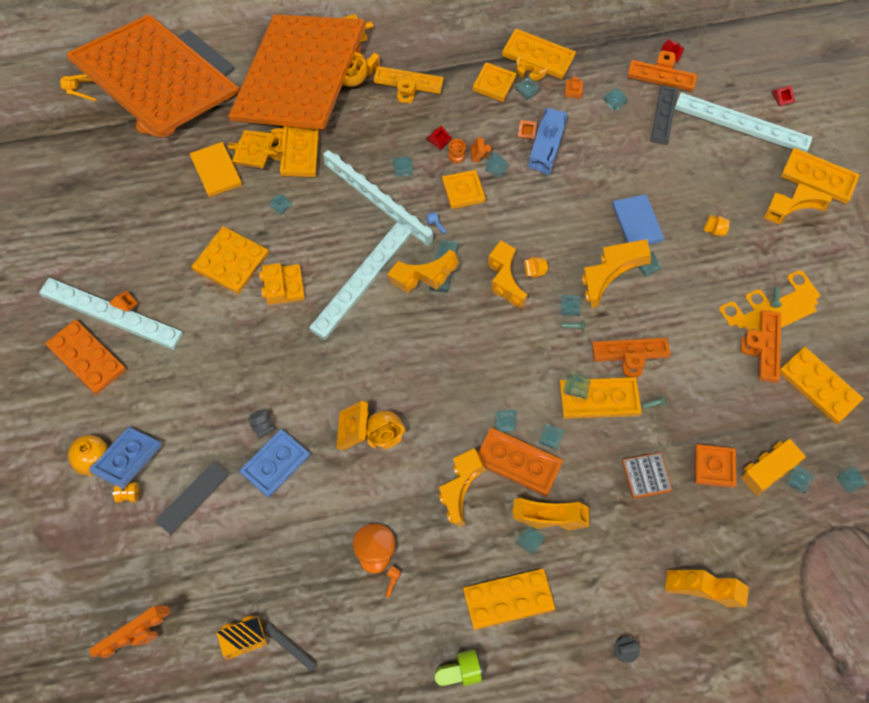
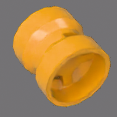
[113,482,139,503]

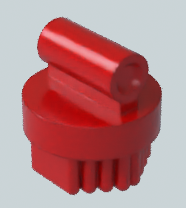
[660,39,684,62]

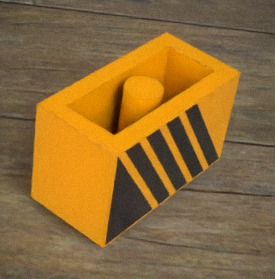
[216,615,268,660]

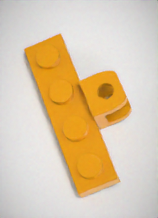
[374,66,444,104]

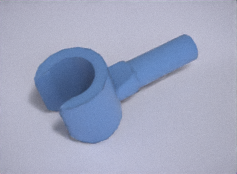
[426,212,447,234]

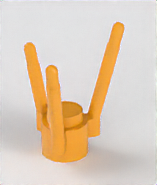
[60,74,97,101]

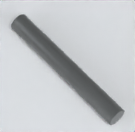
[263,624,318,672]

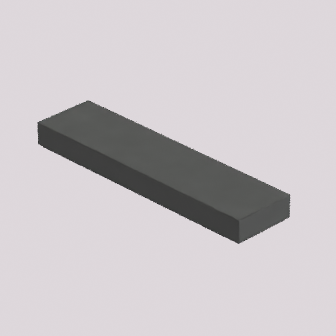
[178,30,235,76]
[650,85,678,145]
[155,461,229,536]

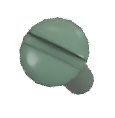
[771,287,782,308]
[562,321,585,332]
[642,395,666,409]

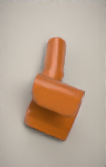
[385,566,401,598]

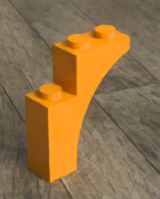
[582,239,651,308]

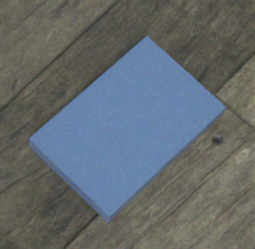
[612,194,664,245]
[89,427,162,489]
[239,429,311,499]

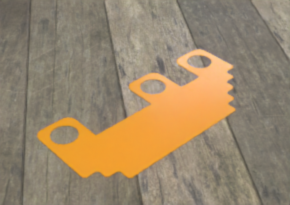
[719,270,821,331]

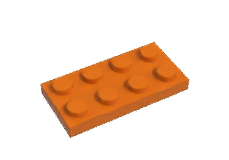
[45,319,126,395]
[479,427,563,497]

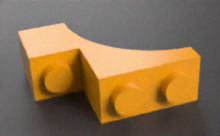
[764,183,833,225]
[487,240,528,309]
[387,249,459,294]
[438,448,486,527]
[512,498,589,531]
[665,570,749,607]

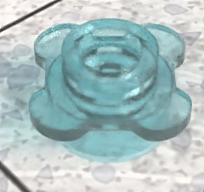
[269,195,291,214]

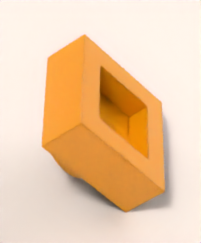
[366,53,380,78]

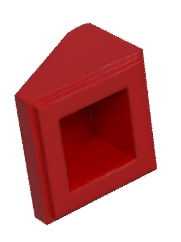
[771,85,795,106]
[426,125,452,150]

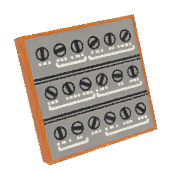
[622,453,672,499]

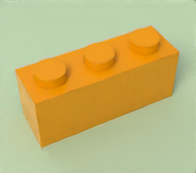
[741,439,806,496]

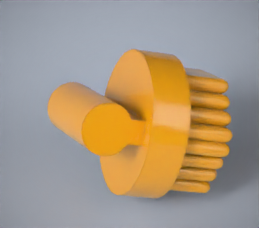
[703,215,730,236]
[524,257,548,278]

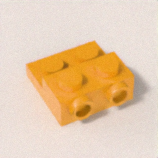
[259,263,305,305]

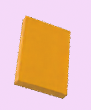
[189,142,242,197]

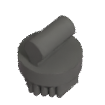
[248,409,275,438]
[614,637,640,663]

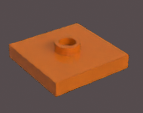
[694,444,736,488]

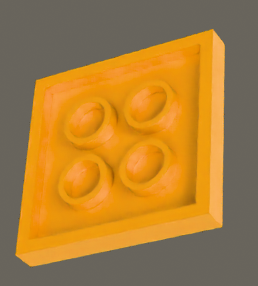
[191,226,269,295]

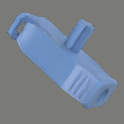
[528,108,568,175]

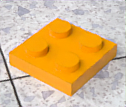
[472,62,517,102]
[442,170,486,209]
[336,401,368,450]

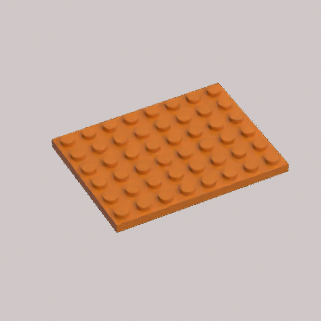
[66,14,239,137]
[228,14,366,129]

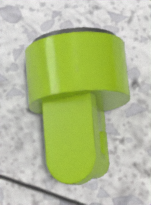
[434,649,483,687]

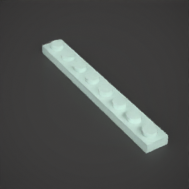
[675,93,812,152]
[323,150,433,246]
[309,222,412,340]
[39,278,183,350]

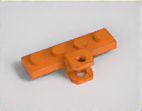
[627,50,697,92]
[740,310,781,383]
[591,338,671,378]
[89,605,171,659]

